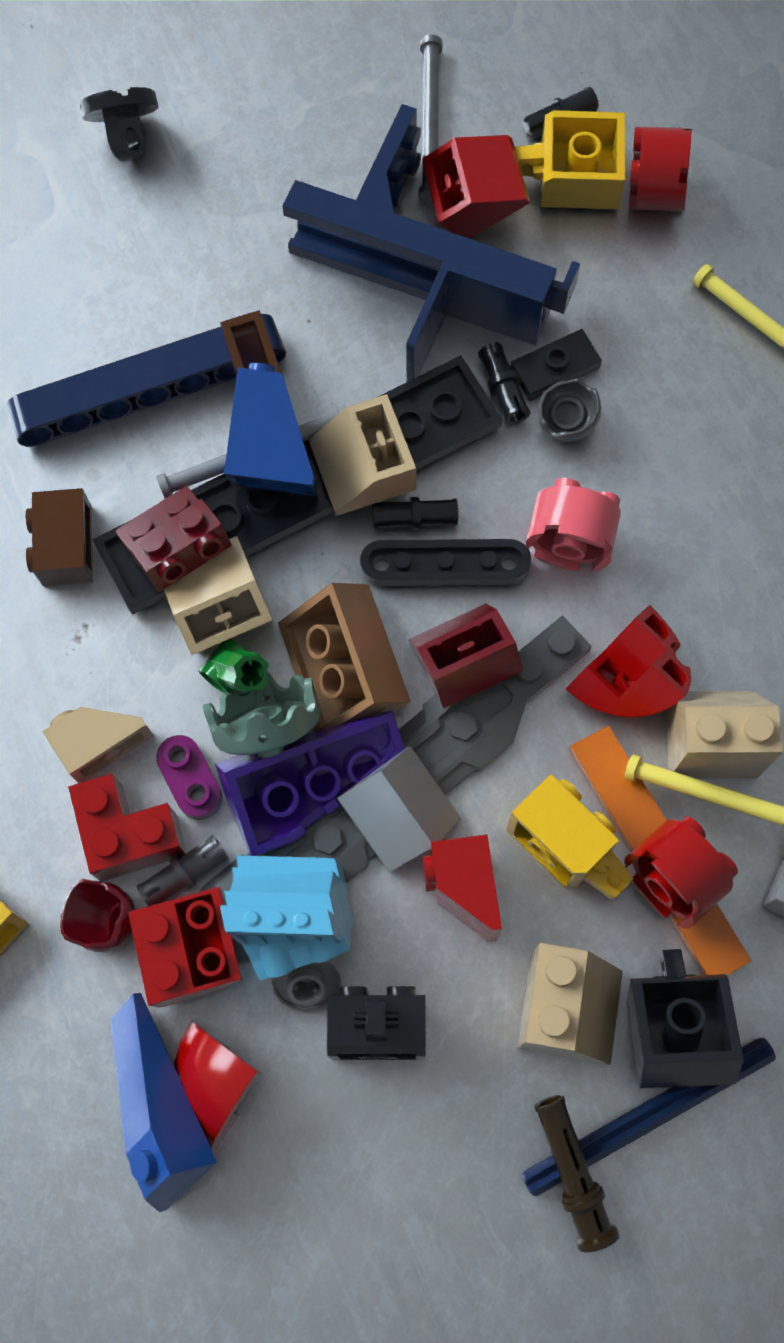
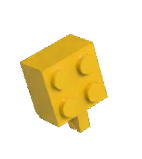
[514,110,625,209]
[506,774,633,900]

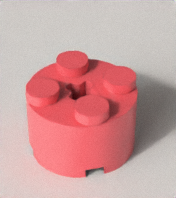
[526,478,621,571]

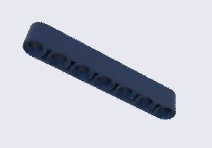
[6,314,287,447]

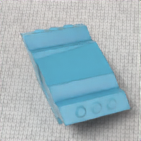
[220,855,354,980]

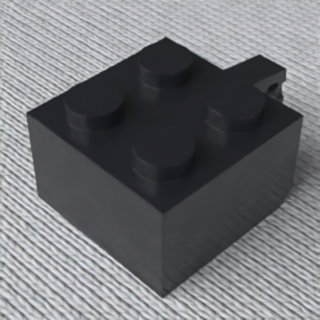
[627,949,744,1089]
[327,986,426,1060]

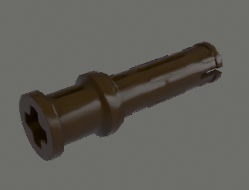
[534,1095,620,1253]

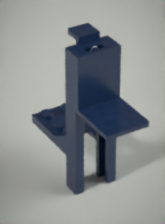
[282,104,580,382]

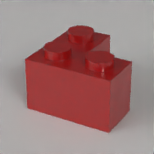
[68,773,186,881]

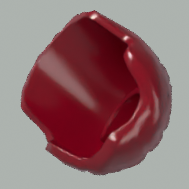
[60,879,136,952]

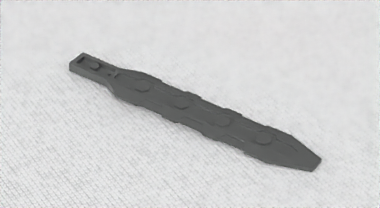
[200,615,592,964]

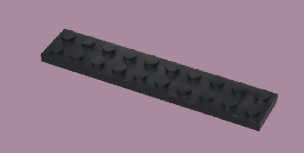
[92,355,502,615]

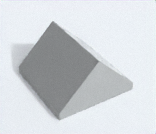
[337,746,461,872]

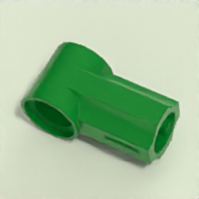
[198,639,270,693]

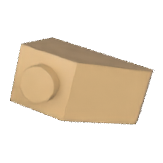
[42,707,154,783]

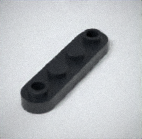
[360,539,531,586]

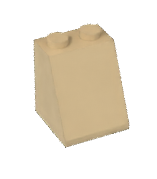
[665,691,783,778]
[517,942,623,1065]

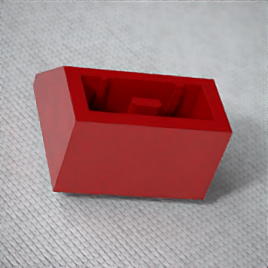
[422,135,530,239]
[128,887,243,1008]

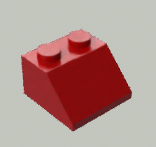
[422,834,502,942]

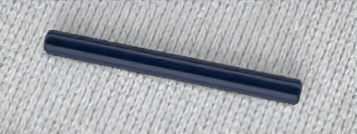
[522,1038,776,1196]

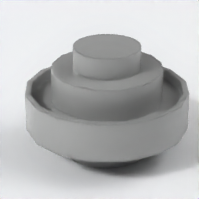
[272,958,341,1011]

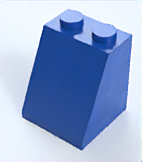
[224,363,317,497]

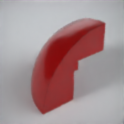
[566,605,691,717]
[174,1020,261,1153]

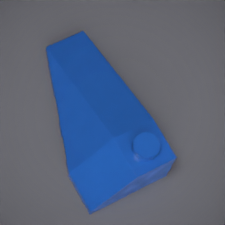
[110,992,217,1212]

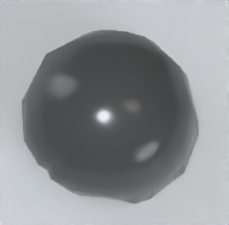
[537,378,601,442]

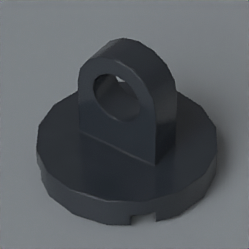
[80,87,159,163]

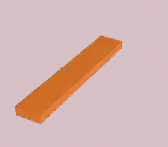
[569,725,752,975]

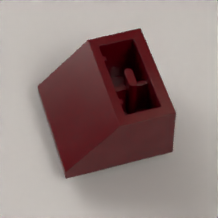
[408,603,523,708]

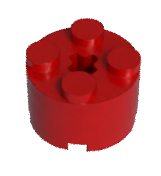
[629,127,692,212]
[624,816,738,929]

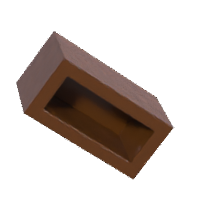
[25,488,93,587]

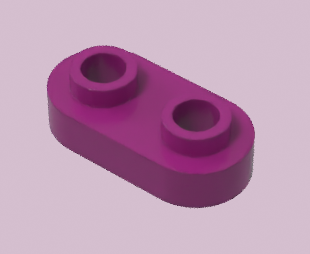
[156,735,222,820]

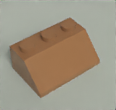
[278,583,411,732]

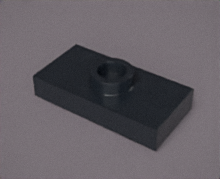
[510,328,602,400]

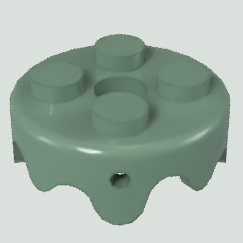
[203,672,321,758]

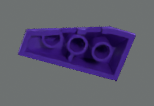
[215,710,404,856]

